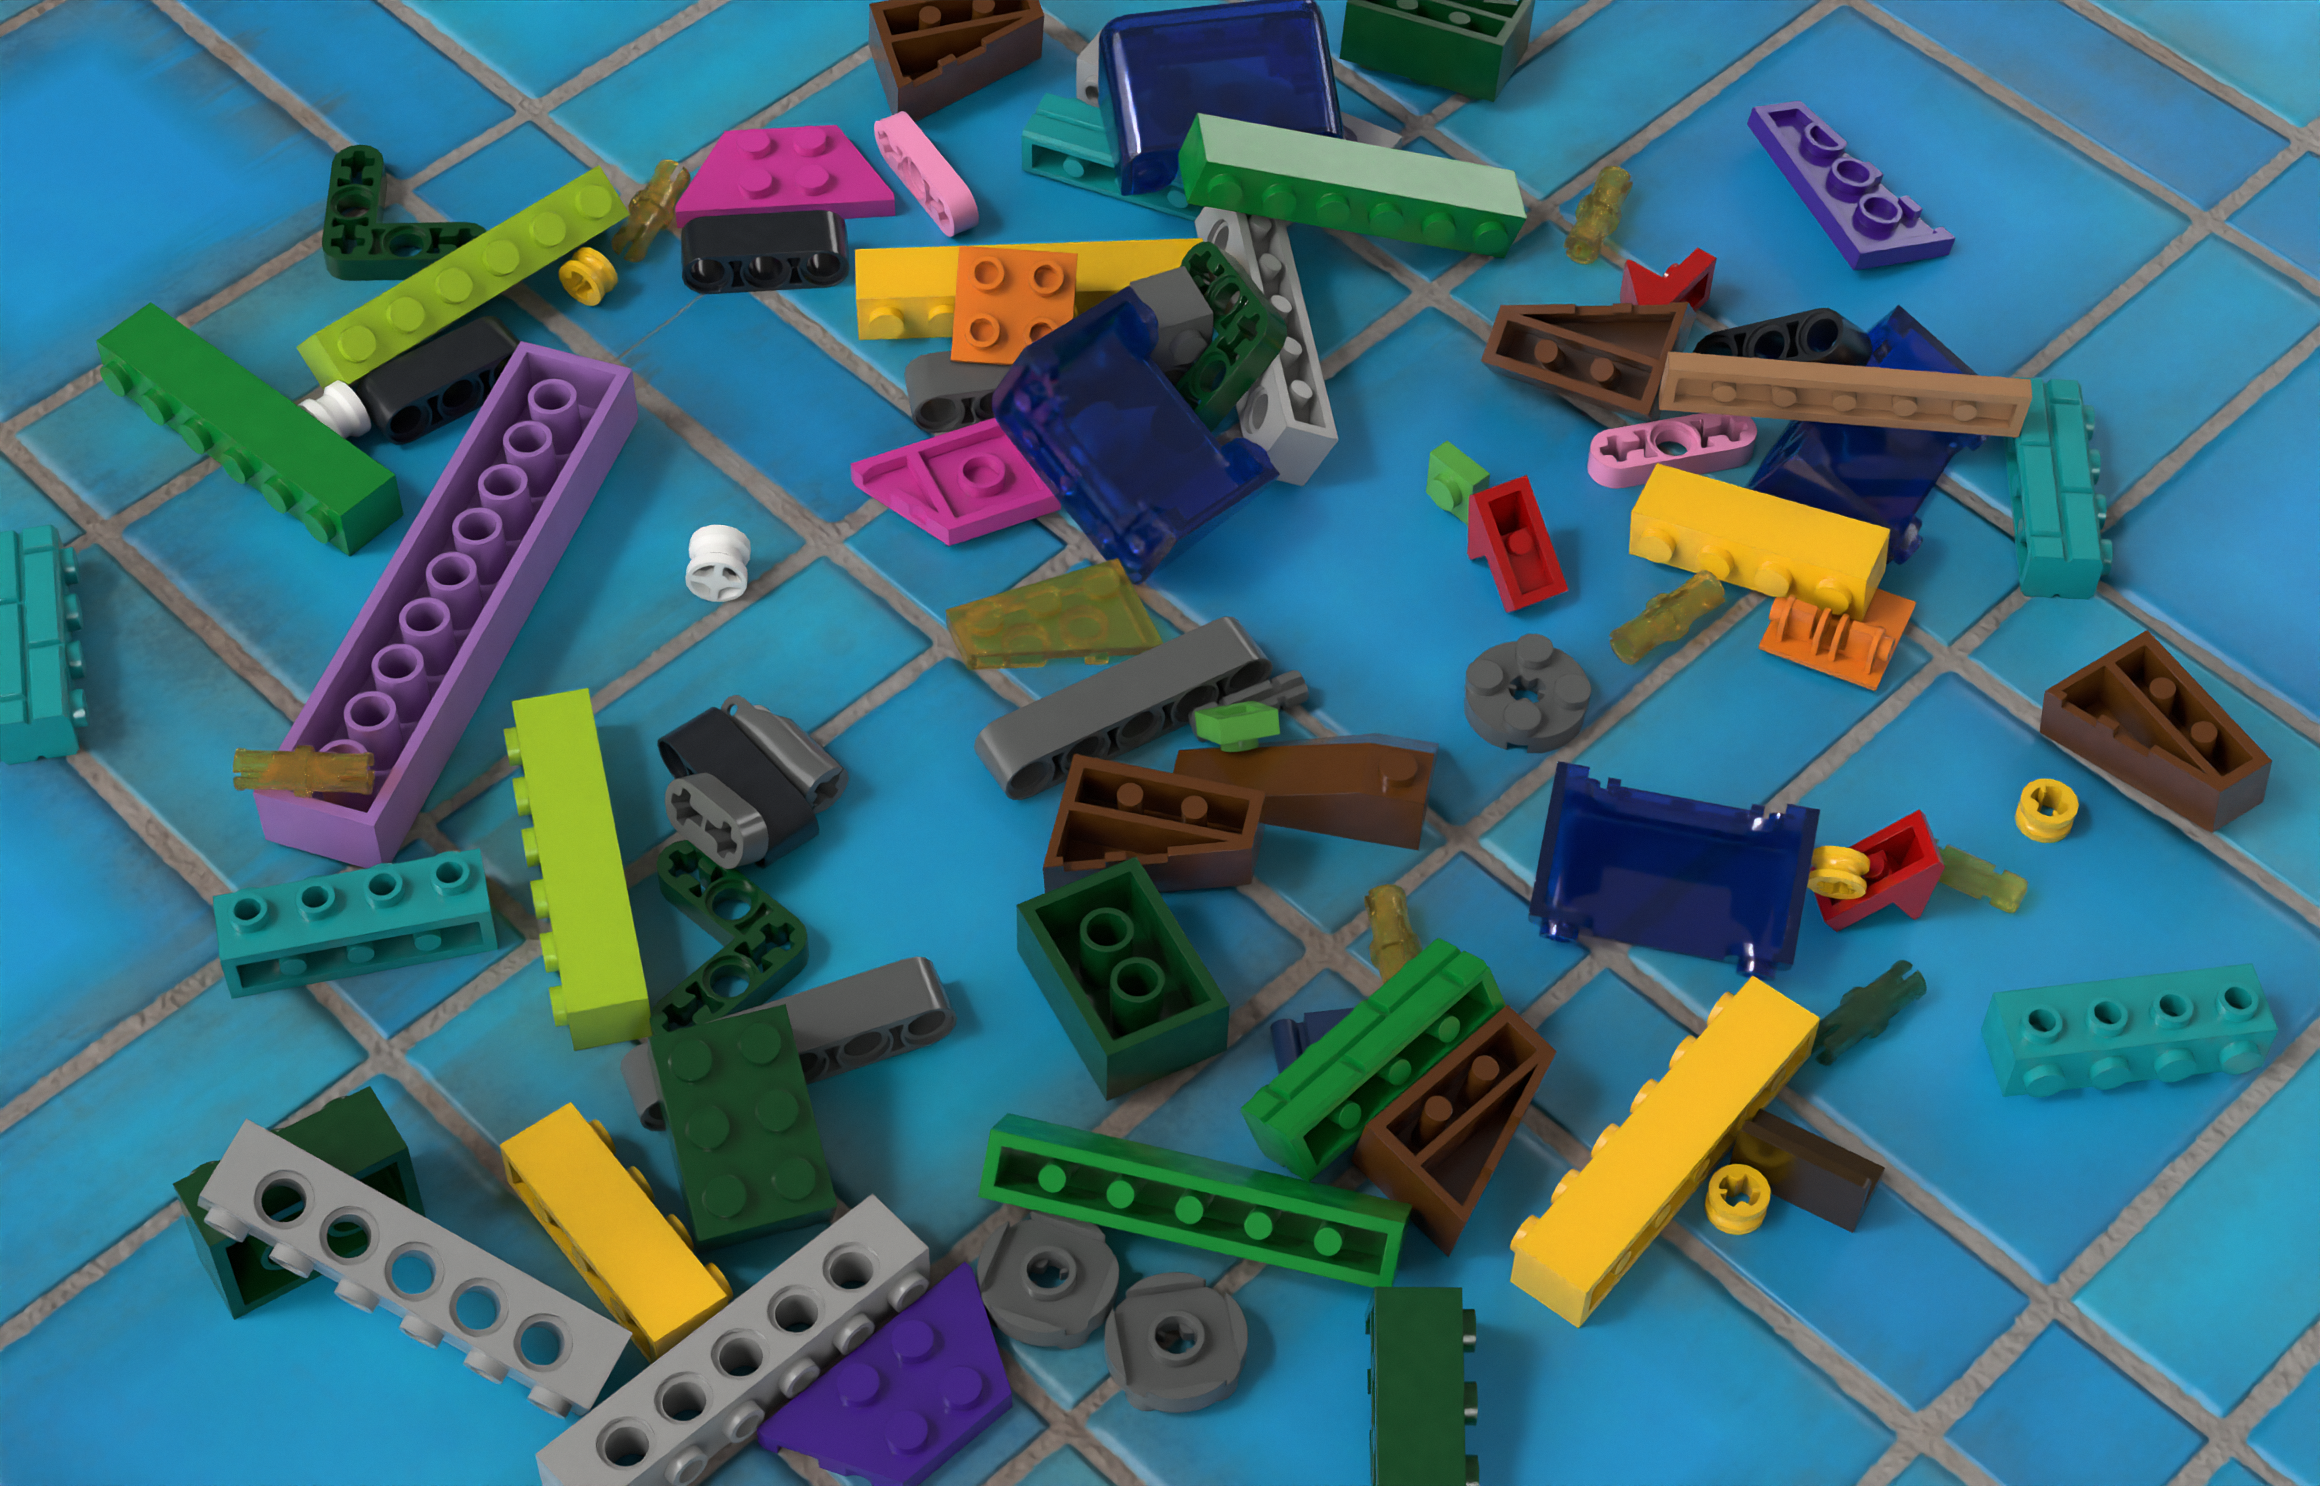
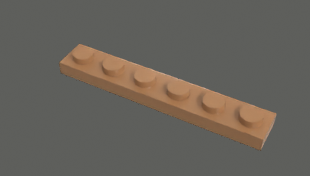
[1659,351,2032,437]

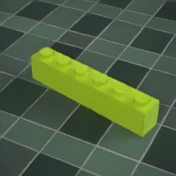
[296,165,630,390]
[503,688,652,1051]

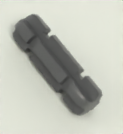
[1188,670,1309,742]

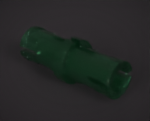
[1811,960,1927,1066]

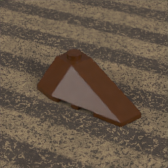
[1173,733,1439,851]

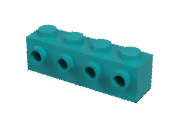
[212,848,499,999]
[1981,963,2278,1097]

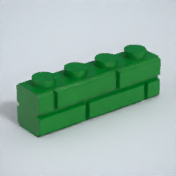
[1240,938,1506,1183]

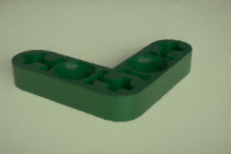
[322,145,487,281]
[1151,241,1287,455]
[649,840,809,1036]

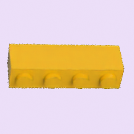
[1629,463,1891,622]
[500,1102,733,1364]

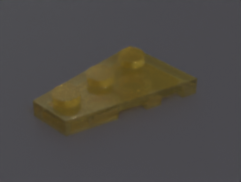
[946,558,1163,670]

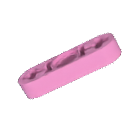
[874,111,979,237]
[1587,413,1757,489]

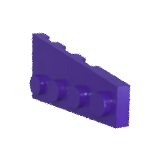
[1747,100,1956,271]

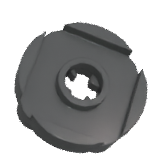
[1464,634,1591,753]
[977,1211,1119,1350]
[1104,1272,1248,1413]

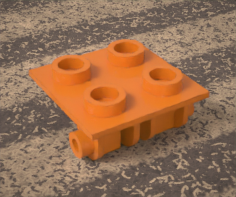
[951,246,1078,369]
[1758,588,1917,691]

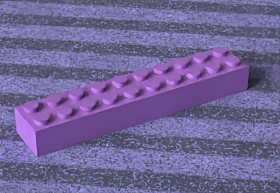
[253,341,638,868]

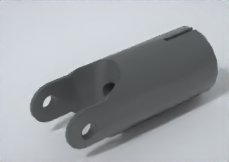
[721,695,849,814]

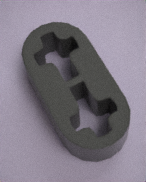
[665,772,769,869]

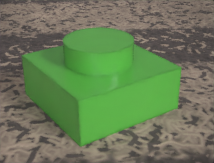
[1426,440,1490,526]
[1195,700,1280,752]

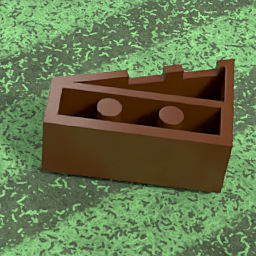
[869,0,1044,122]
[1481,302,1696,422]
[2040,630,2272,833]
[1043,754,1266,893]
[1351,1005,1557,1258]

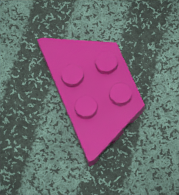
[675,125,895,228]
[850,396,1067,546]

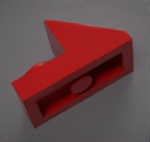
[1620,247,1717,312]
[1467,475,1568,613]
[1806,809,1945,932]

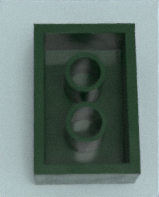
[1016,857,1230,1101]
[647,1004,837,1254]
[173,1086,426,1320]

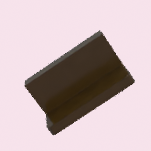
[1729,1108,1885,1233]

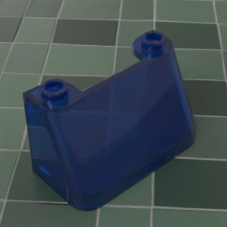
[1098,0,1345,196]
[991,286,1280,585]
[1744,305,1990,565]
[1528,761,1820,981]

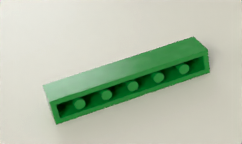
[1178,113,1527,258]
[96,302,404,557]
[978,1113,1413,1288]

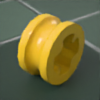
[558,247,618,306]
[2014,779,2079,843]
[1806,846,1870,899]
[1704,1164,1771,1235]

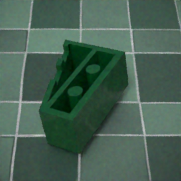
[1339,0,1535,102]
[1365,1286,1479,1486]

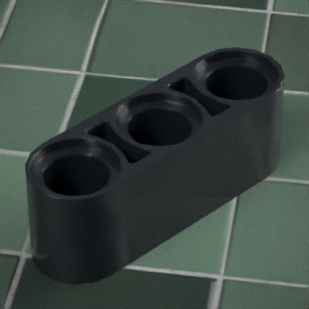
[681,210,850,294]
[1693,308,1872,367]
[355,316,520,445]
[657,707,819,869]

